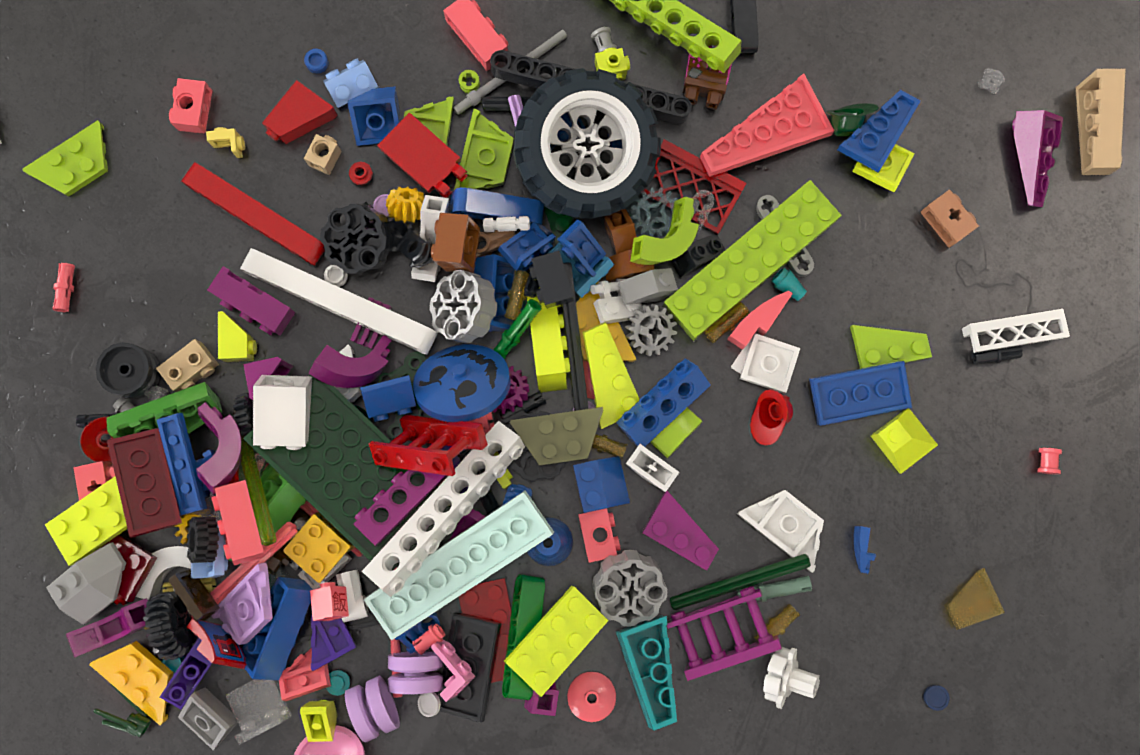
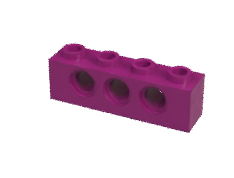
[354,470,447,547]

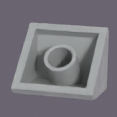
[178,687,241,751]

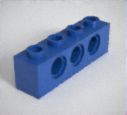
[616,358,711,447]

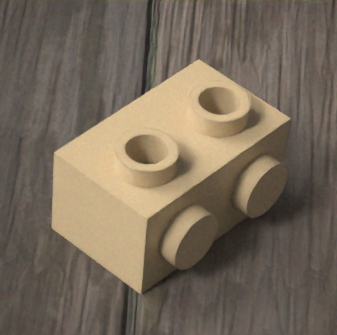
[156,339,219,392]

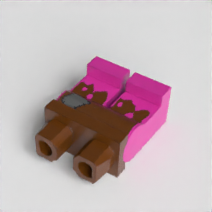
[682,45,732,110]

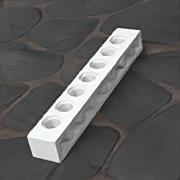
[362,421,525,597]

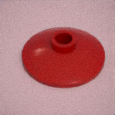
[80,417,114,463]

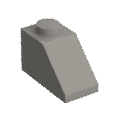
[618,268,678,305]

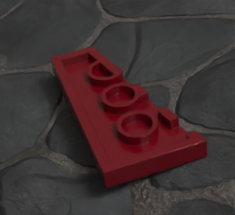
[91,534,157,602]

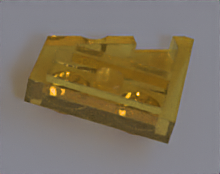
[946,568,1005,630]

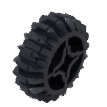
[143,591,195,660]

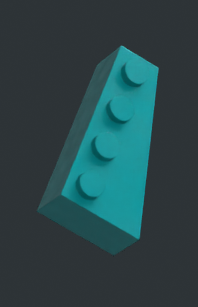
[616,615,677,731]

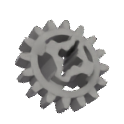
[625,304,677,356]

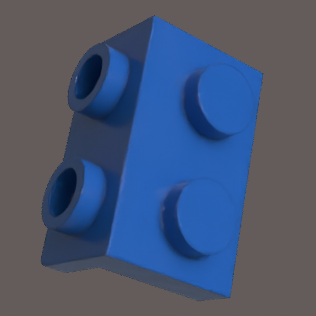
[557,220,606,277]
[498,222,556,271]

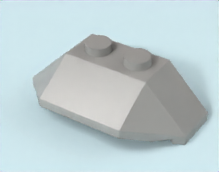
[46,542,126,625]

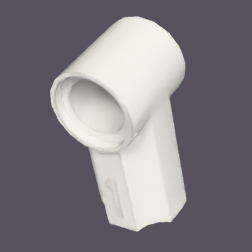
[336,570,369,622]

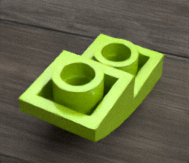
[650,408,702,458]

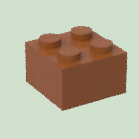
[431,213,480,273]

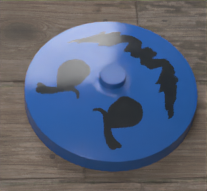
[413,344,511,422]

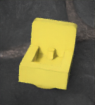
[206,127,245,158]

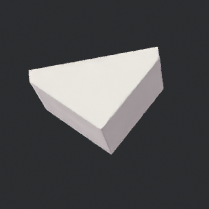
[626,444,679,492]

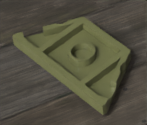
[510,407,603,466]

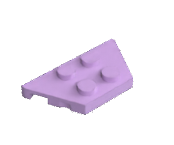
[211,563,273,645]

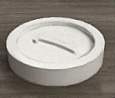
[418,692,441,717]

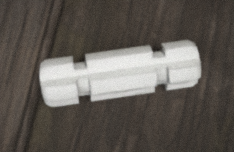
[483,216,530,232]

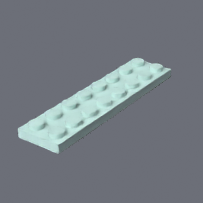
[363,490,554,640]

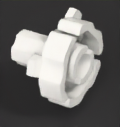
[763,647,820,709]

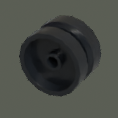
[96,342,161,399]

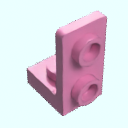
[431,640,476,702]

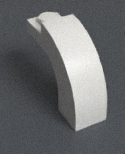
[411,195,449,282]
[136,546,191,600]

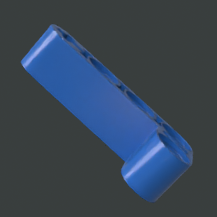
[449,188,544,225]

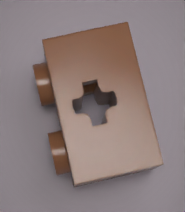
[921,189,979,248]

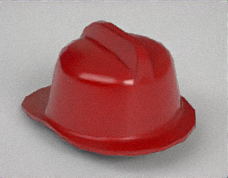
[750,389,793,445]

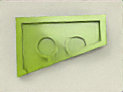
[850,325,932,369]

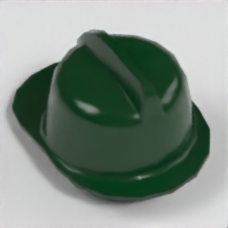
[826,103,879,136]

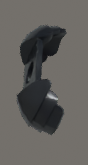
[389,219,433,268]

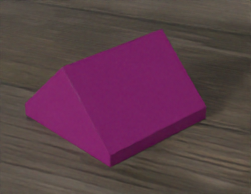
[243,357,293,400]

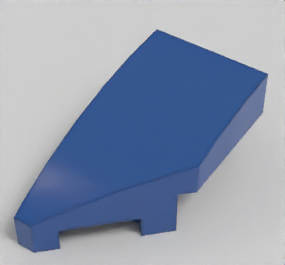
[854,526,876,574]

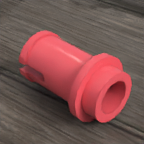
[412,624,445,655]

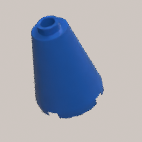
[527,518,573,566]

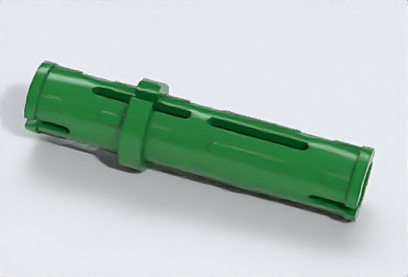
[493,299,542,359]

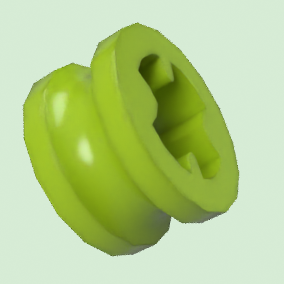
[459,70,480,93]

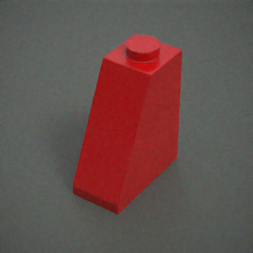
[262,80,338,144]

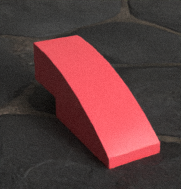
[727,291,793,350]

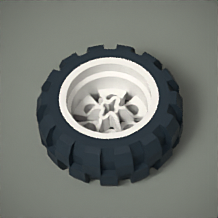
[513,68,661,219]

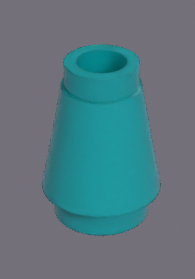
[771,267,807,301]

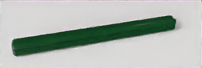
[670,554,811,610]

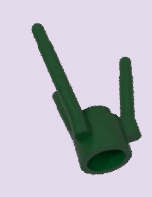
[93,683,152,738]

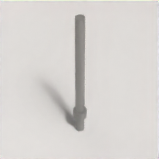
[453,30,567,115]

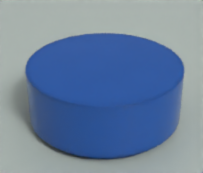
[304,49,329,74]

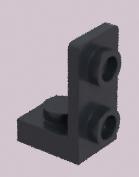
[671,234,725,277]

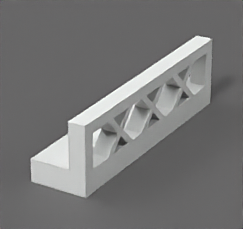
[962,309,1070,353]

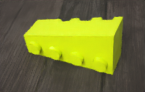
[527,287,570,392]

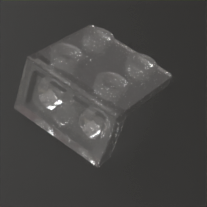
[226,679,292,745]

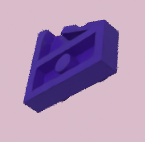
[311,615,357,671]

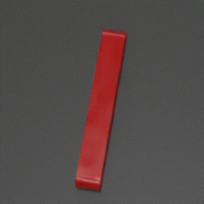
[181,162,325,266]

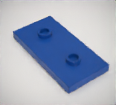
[809,361,912,426]

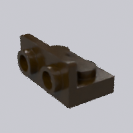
[168,569,220,621]

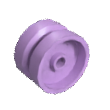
[388,651,443,694]
[345,675,400,742]

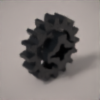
[233,392,253,436]

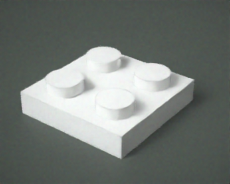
[740,333,800,394]

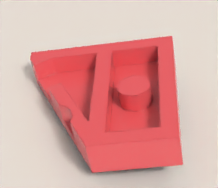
[279,648,331,701]

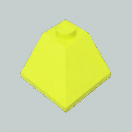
[871,408,938,474]

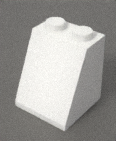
[253,375,312,450]

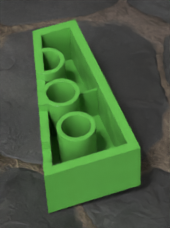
[107,382,222,438]

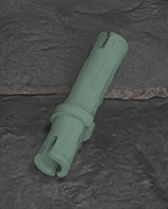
[737,575,812,604]

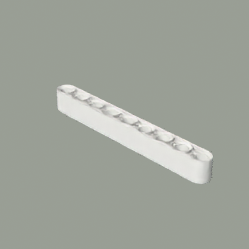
[240,248,438,355]

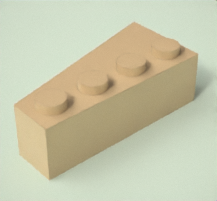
[1076,69,1125,175]

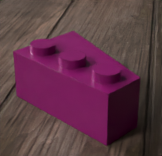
[207,266,296,336]
[641,491,719,571]

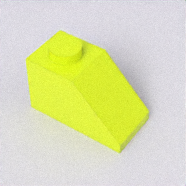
[218,311,257,362]
[300,700,337,742]

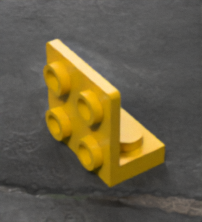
[283,512,355,583]

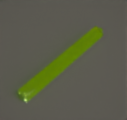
[241,437,276,546]

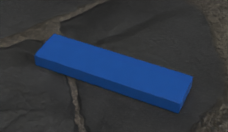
[157,413,207,515]

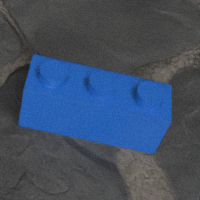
[474,254,529,333]

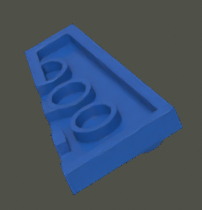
[837,90,921,172]

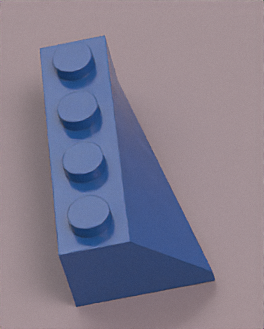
[241,577,313,680]

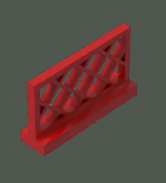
[641,139,746,234]

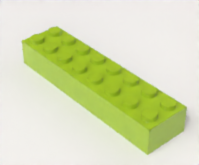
[663,180,842,341]

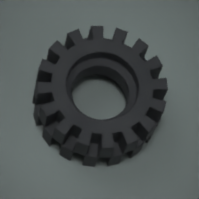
[187,517,219,563]

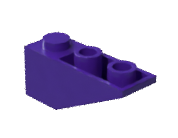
[159,637,212,709]

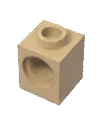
[304,134,342,175]

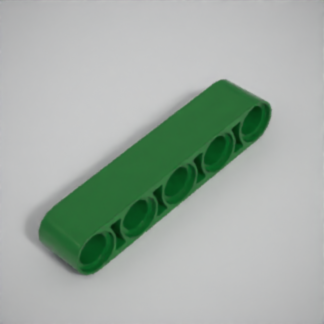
[502,574,545,700]

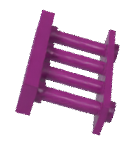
[667,586,782,681]

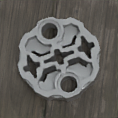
[429,270,497,343]
[592,550,667,627]

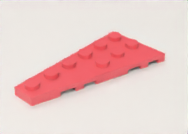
[700,74,834,177]

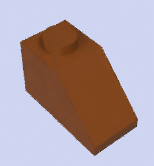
[602,209,637,254]
[605,250,655,282]

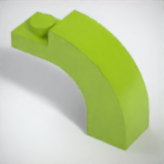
[630,197,699,265]

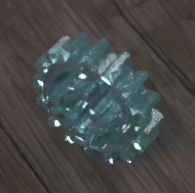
[631,187,678,237]

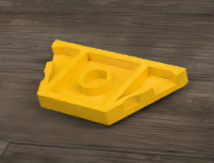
[576,281,636,362]
[89,641,173,726]

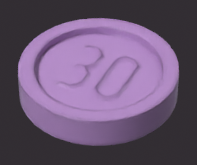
[373,194,389,218]

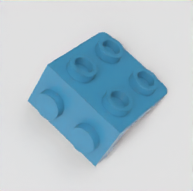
[548,243,614,298]

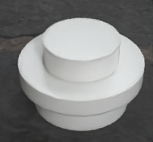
[324,265,348,287]

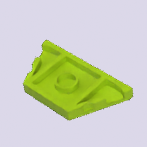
[404,97,454,145]
[454,109,514,190]
[22,120,108,197]

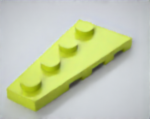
[583,322,640,429]

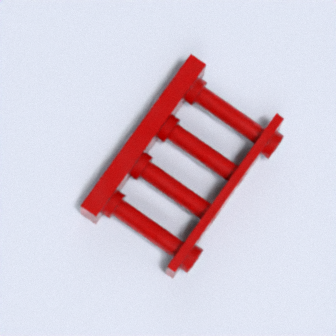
[368,415,488,476]

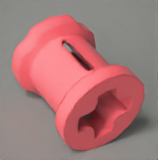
[1038,448,1062,474]

